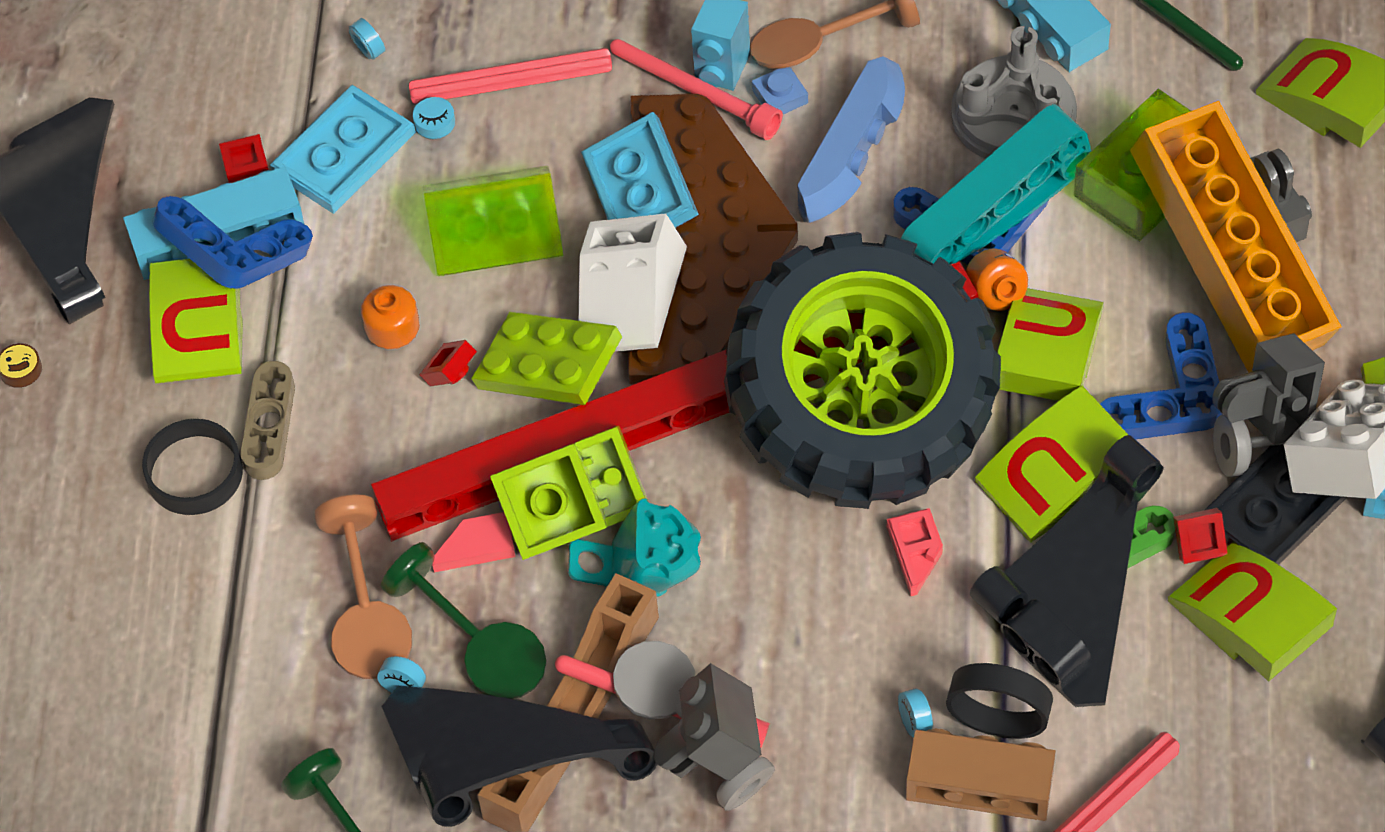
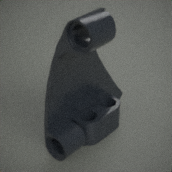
[0,97,115,324]
[970,435,1164,707]
[381,686,657,827]

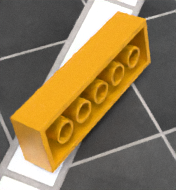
[1130,101,1342,373]

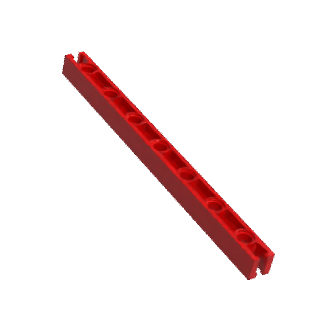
[371,261,978,542]

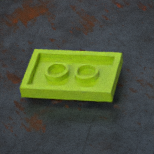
[471,312,622,405]

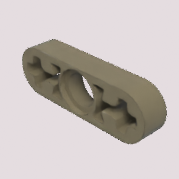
[241,361,295,480]

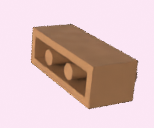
[906,728,1056,821]

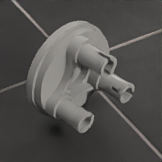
[951,26,1077,159]

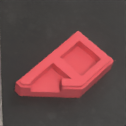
[886,508,943,596]
[433,512,516,573]

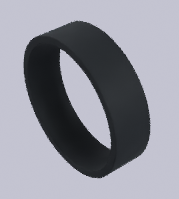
[142,419,243,515]
[946,663,1053,739]

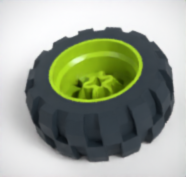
[724,232,1001,509]

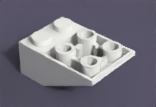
[579,214,687,352]
[1284,380,1385,499]

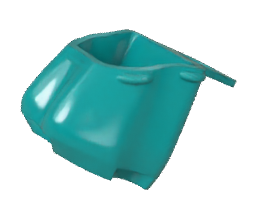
[568,498,701,597]

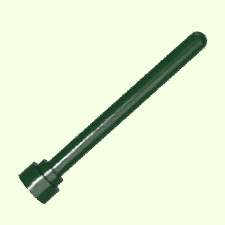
[1138,0,1244,71]

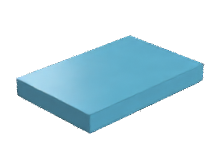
[270,85,416,214]
[581,112,699,228]

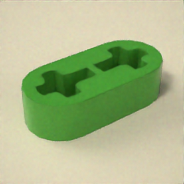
[1128,505,1175,568]

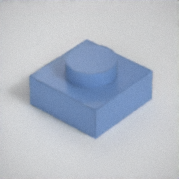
[752,67,808,114]

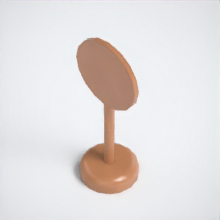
[750,0,920,69]
[314,495,412,679]

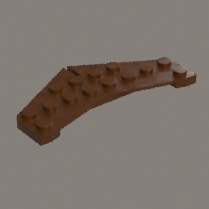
[629,94,798,385]

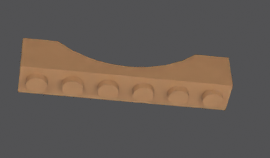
[478,573,659,832]

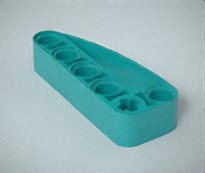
[901,104,1092,265]

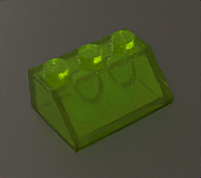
[423,165,564,276]

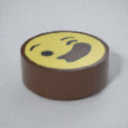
[0,343,42,388]

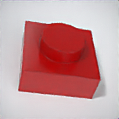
[219,134,269,183]
[419,340,477,387]
[1173,508,1228,564]

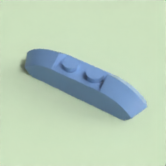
[797,56,905,223]

